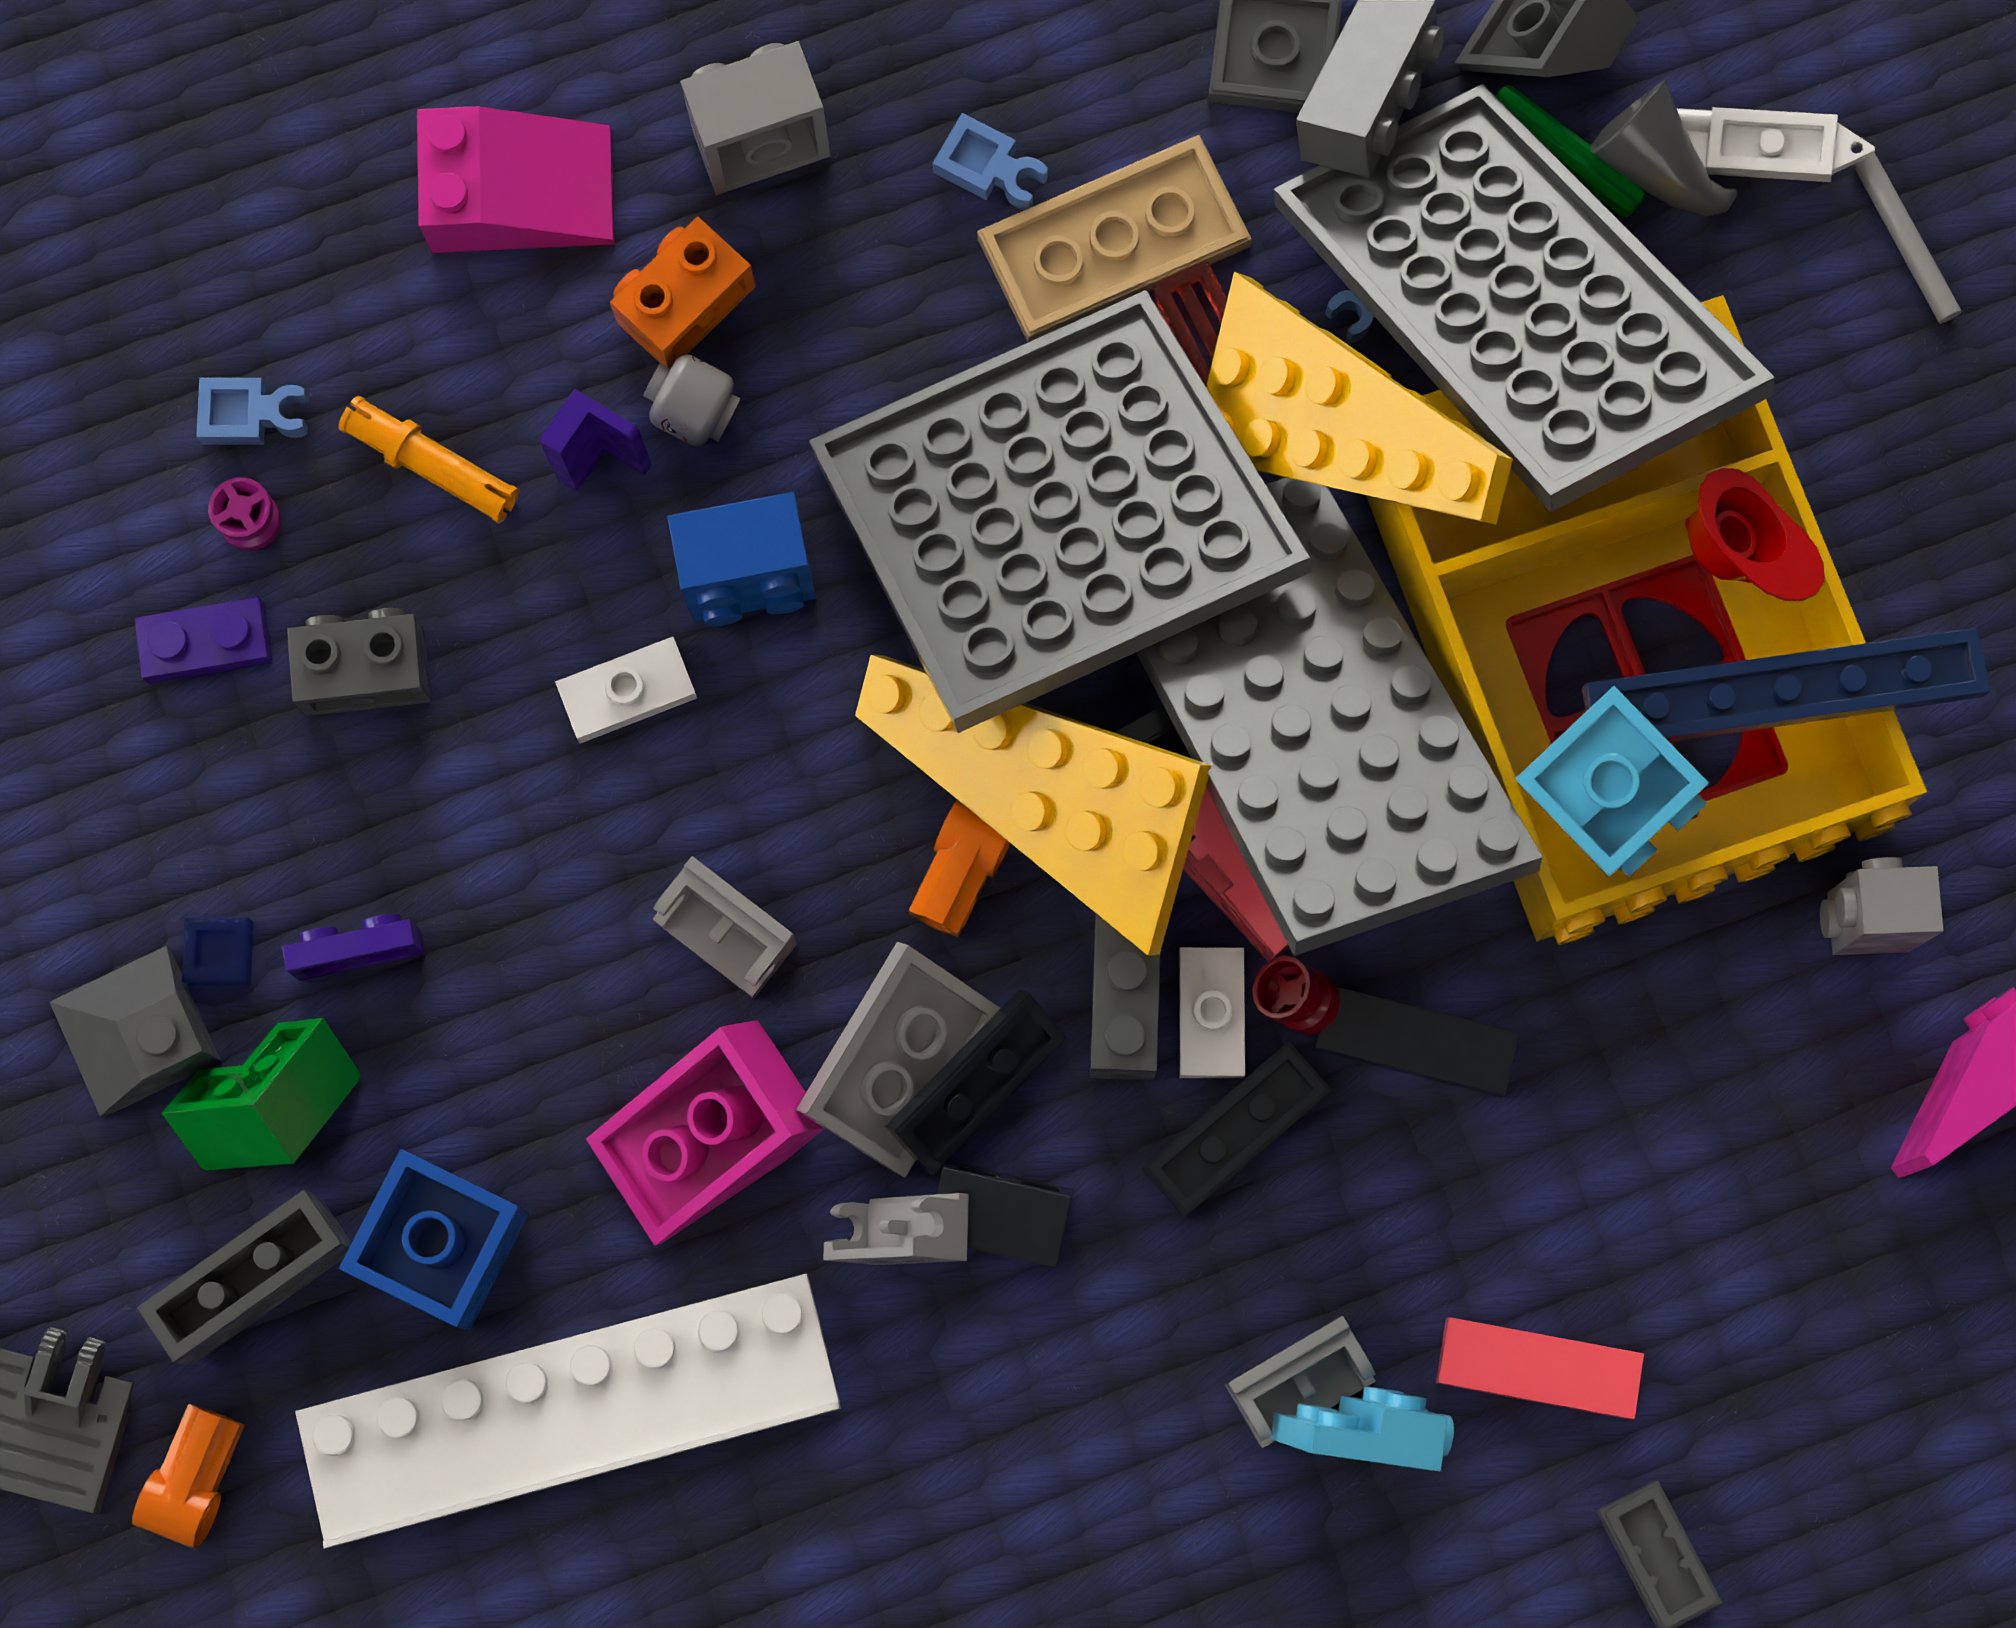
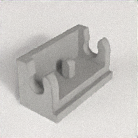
[653,856,797,999]
[823,1193,969,1265]
[1225,1316,1376,1448]

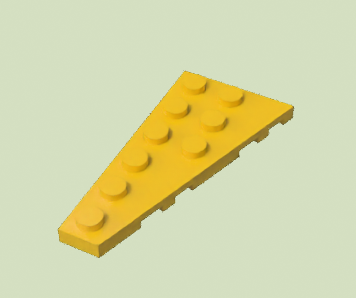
[1206,272,1513,525]
[855,655,1212,956]

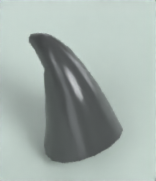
[1590,79,1738,217]

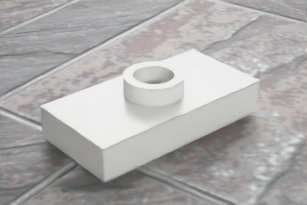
[555,637,697,743]
[1179,947,1245,1078]

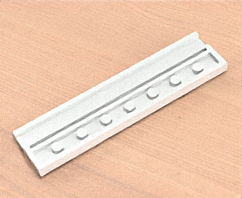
[295,1274,841,1548]

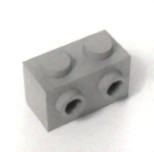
[1820,857,1944,955]

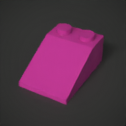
[417,106,615,253]
[1891,987,2016,1178]
[586,1020,825,1246]

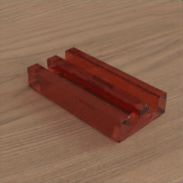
[1152,261,1227,387]

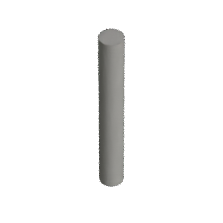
[1853,153,1962,324]

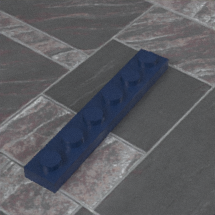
[1582,627,1991,742]

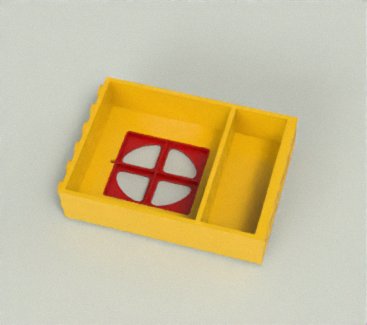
[1366,295,1927,945]

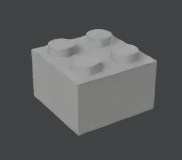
[680,41,831,195]

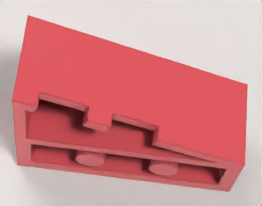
[1183,788,1290,962]

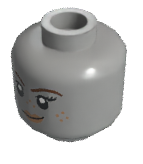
[643,354,740,447]

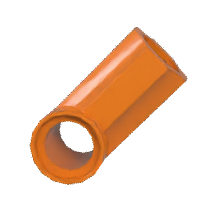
[908,800,1010,937]
[132,1404,245,1549]

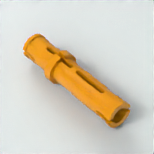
[339,396,519,523]

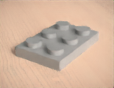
[796,942,1001,1178]

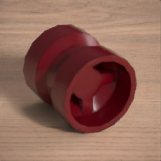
[1252,956,1340,1035]

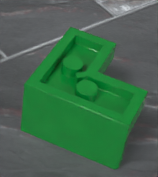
[162,1018,360,1171]

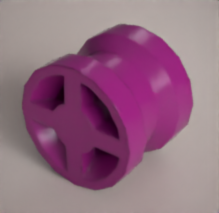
[208,477,282,551]

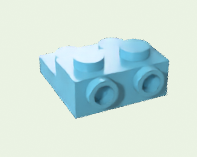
[1515,686,1709,877]
[1271,1386,1454,1472]

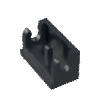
[937,1160,1074,1267]

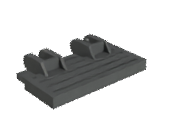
[0,1327,136,1513]

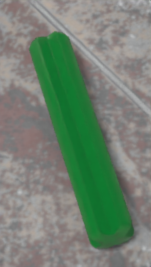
[1495,85,1646,217]

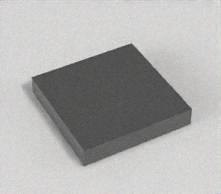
[1208,0,1342,113]

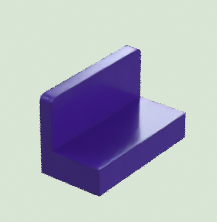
[539,388,652,491]

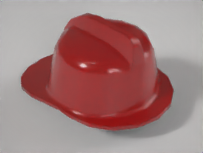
[1685,467,1824,601]

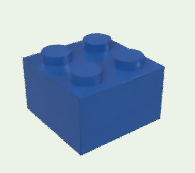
[667,492,816,626]
[339,1149,530,1331]

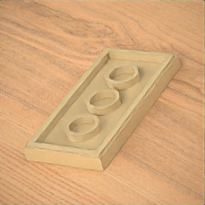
[977,135,1252,342]

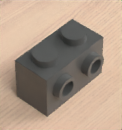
[287,608,431,716]

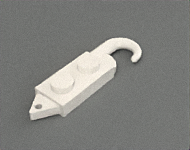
[1677,107,1875,182]

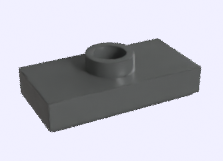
[1596,1480,1722,1628]

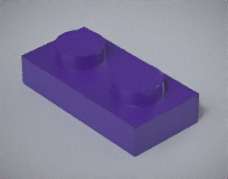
[134,597,273,684]
[282,914,425,981]

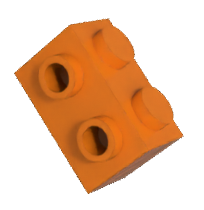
[610,216,756,368]

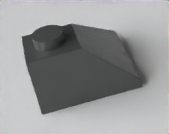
[1455,0,1640,77]
[50,946,221,1118]

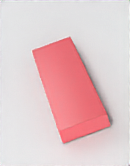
[1436,1317,1644,1420]

